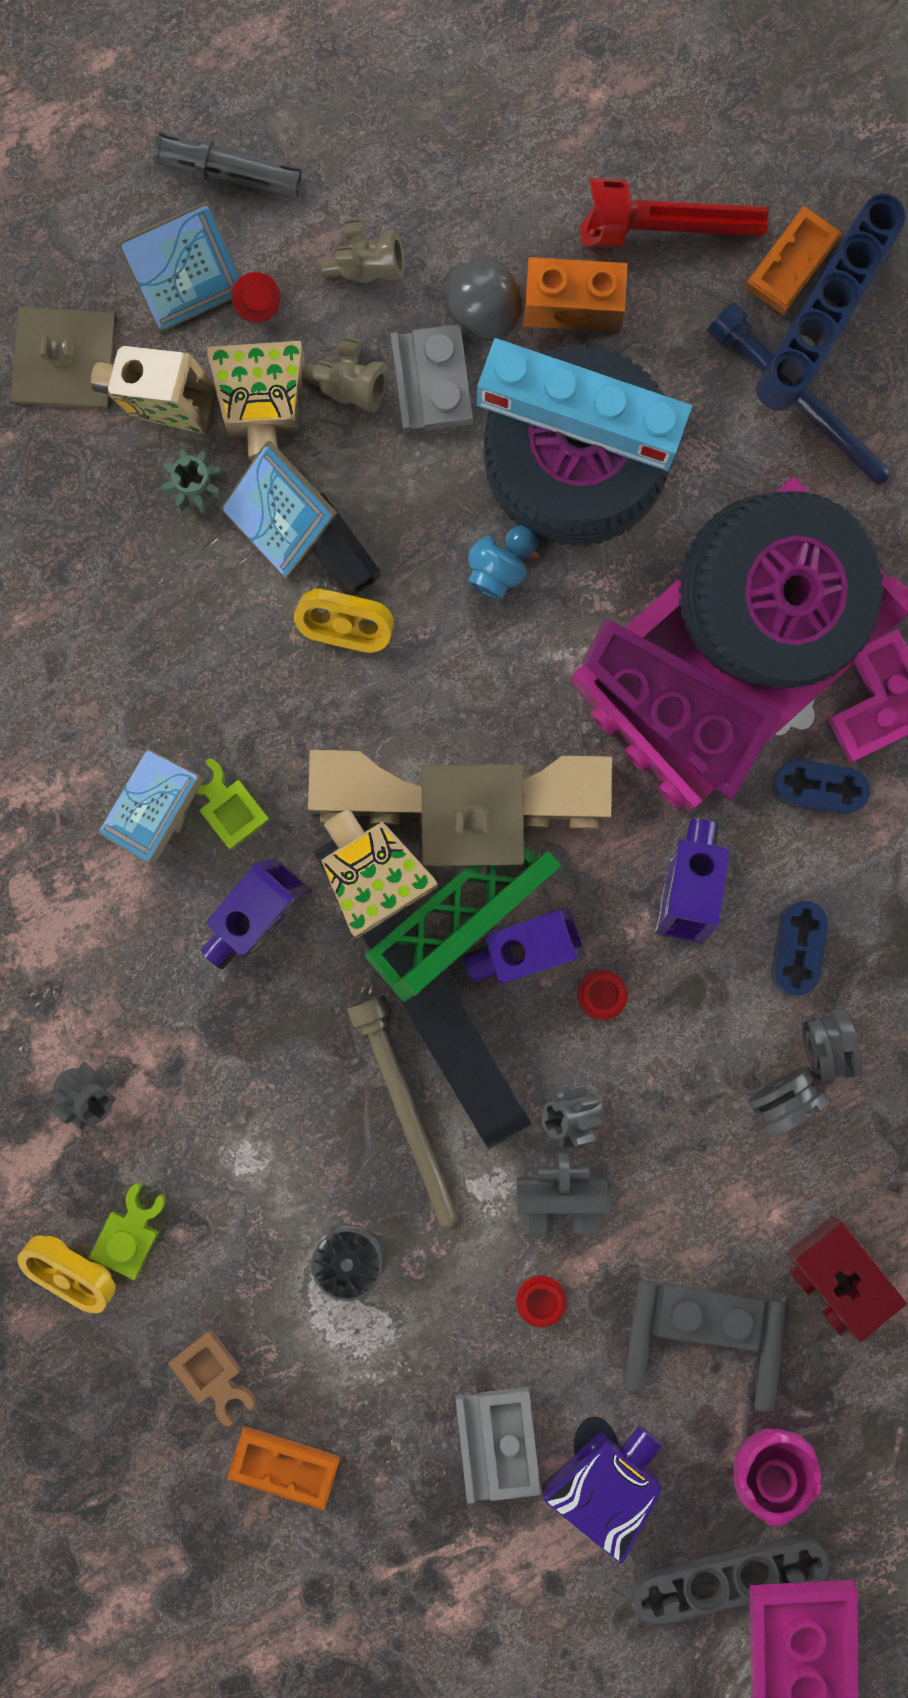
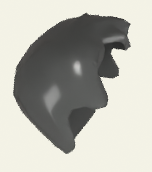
[444,257,522,341]

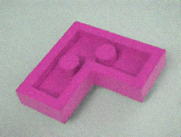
[827,629,908,763]

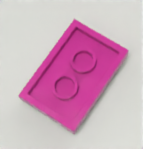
[750,1580,858,1698]

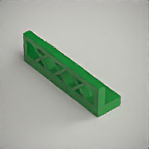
[364,843,561,1002]

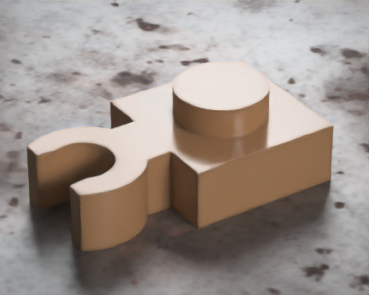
[168,1328,256,1427]

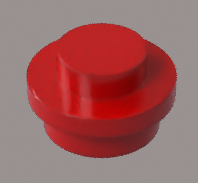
[231,272,281,323]
[577,970,628,1020]
[516,1275,567,1328]

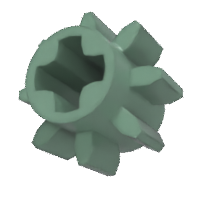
[161,449,223,513]

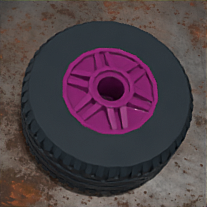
[484,344,673,547]
[679,491,884,688]

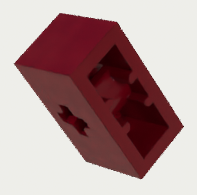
[786,1216,908,1342]

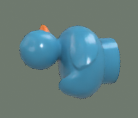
[467,525,539,600]

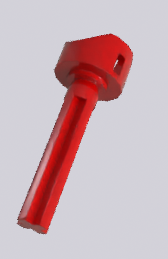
[580,178,769,248]

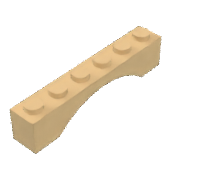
[308,750,612,830]

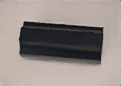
[311,493,381,596]

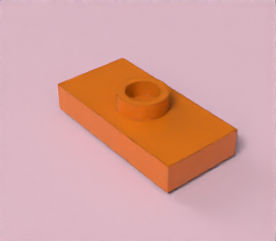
[745,205,843,316]
[227,1426,341,1511]

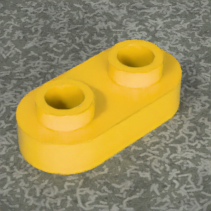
[294,589,394,653]
[17,1236,116,1313]

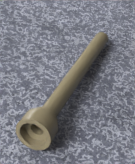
[347,995,458,1229]

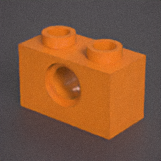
[523,257,628,333]

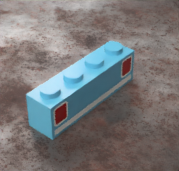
[476,338,692,471]

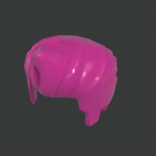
[734,1428,821,1527]

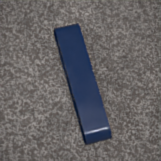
[756,193,906,411]

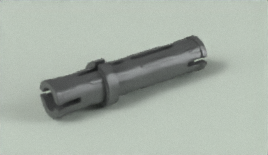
[153,131,302,200]

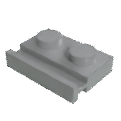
[390,324,473,434]
[455,1387,541,1504]

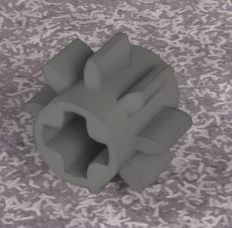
[49,1062,116,1130]
[541,1084,604,1148]

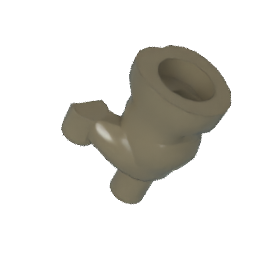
[320,218,405,284]
[302,336,388,413]

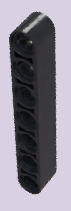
[313,840,532,1150]

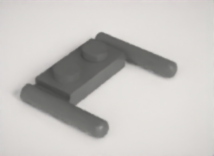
[624,1280,788,1414]

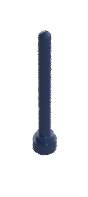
[707,302,890,484]

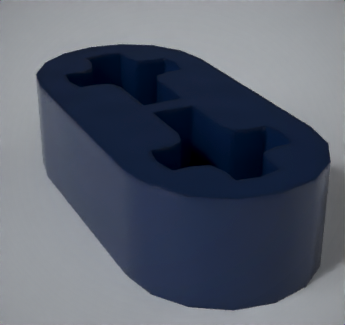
[773,760,870,814]
[771,901,828,995]

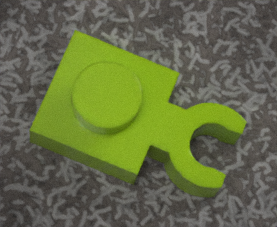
[196,758,271,851]
[89,1182,167,1280]

